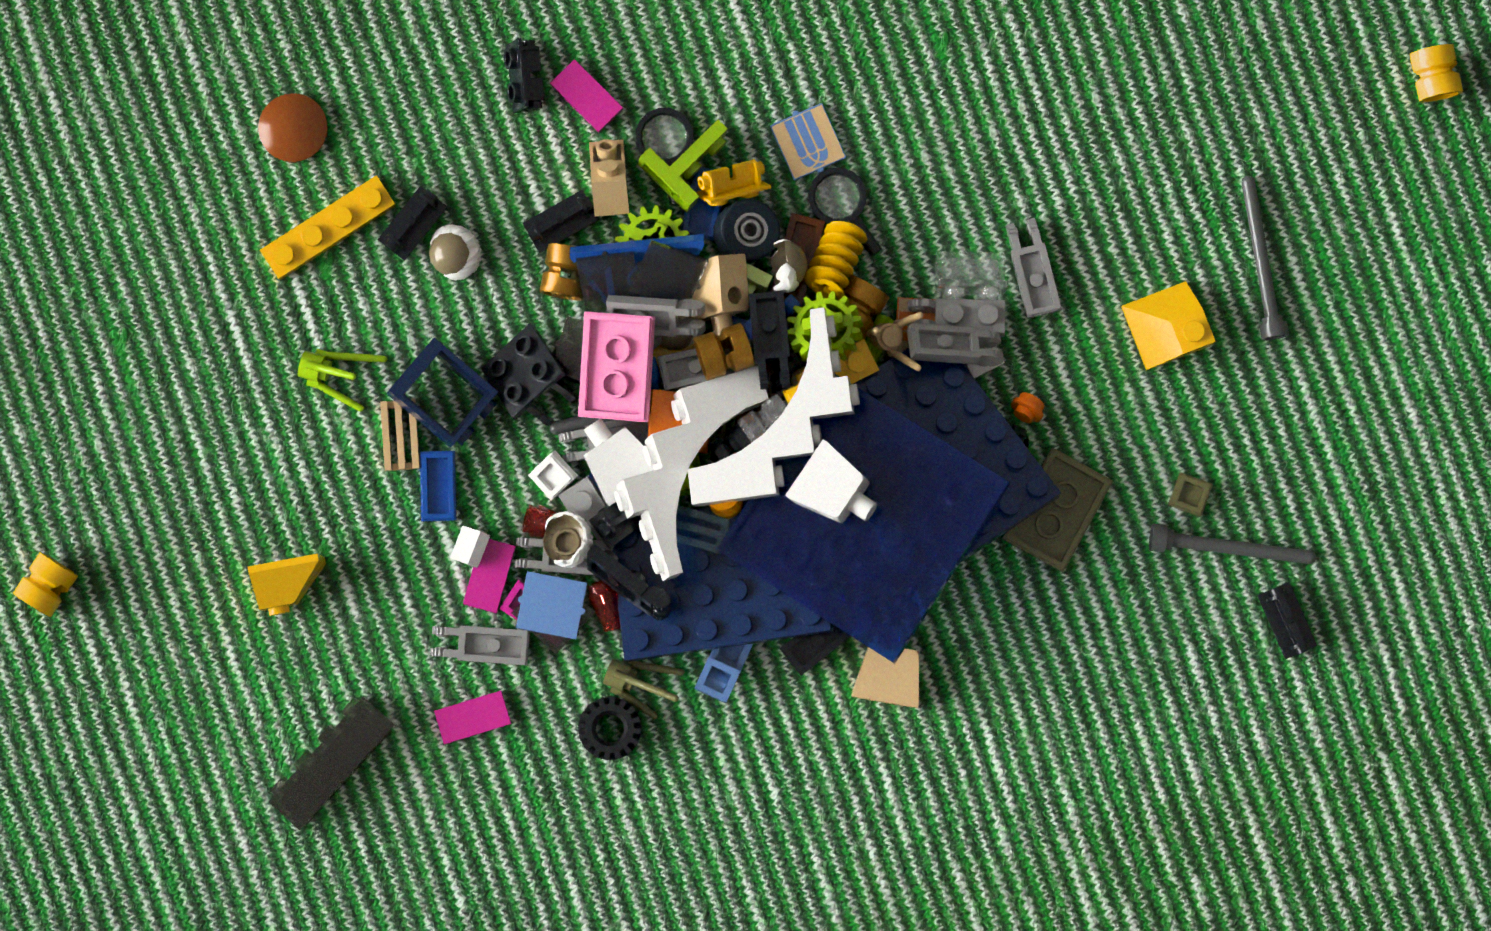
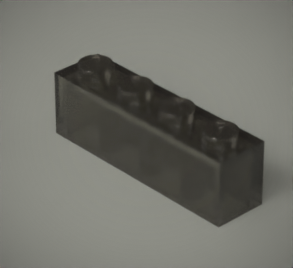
[269,697,397,830]

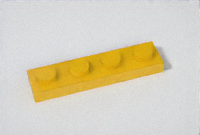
[260,175,396,280]

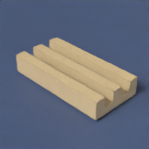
[380,399,420,471]

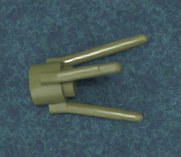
[603,658,685,719]

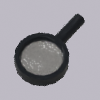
[636,108,693,206]
[808,167,882,256]

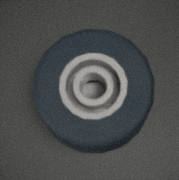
[713,199,780,263]

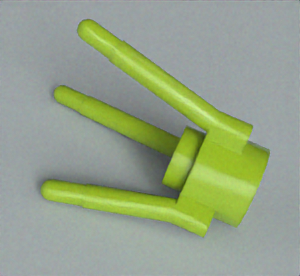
[298,349,388,412]

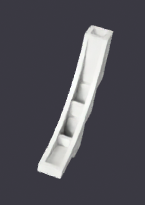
[687,307,860,507]
[615,366,769,581]

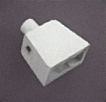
[584,419,654,506]
[785,439,877,523]

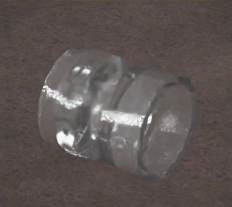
[736,394,787,443]

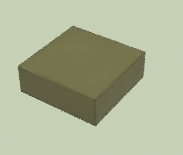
[1167,472,1213,517]

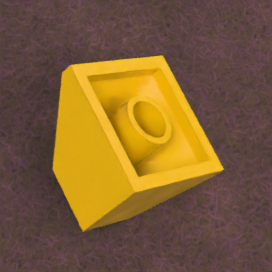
[1121,281,1216,371]
[248,554,326,616]

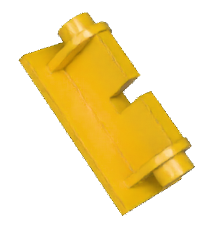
[696,159,771,206]

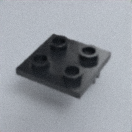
[481,323,579,426]

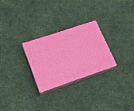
[578,311,655,422]

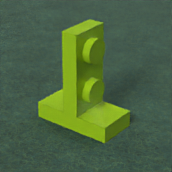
[637,119,728,213]

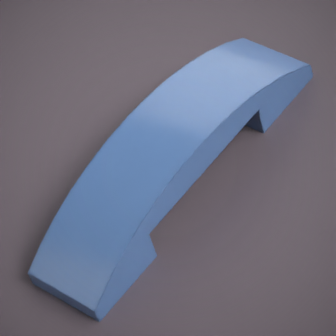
[694,644,753,703]

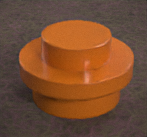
[1011,392,1045,424]

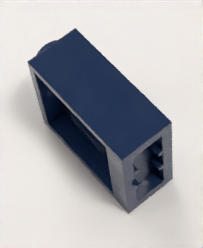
[387,338,498,448]

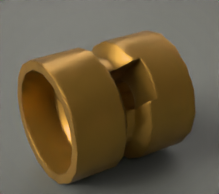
[540,243,587,301]
[834,275,889,340]
[693,323,754,381]

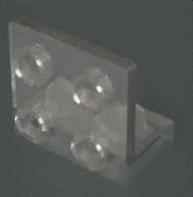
[934,251,1009,300]

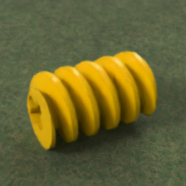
[804,221,868,300]

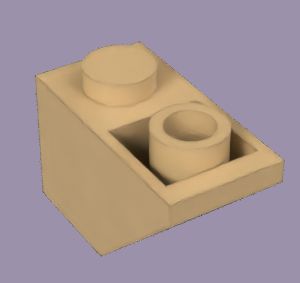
[589,139,629,217]

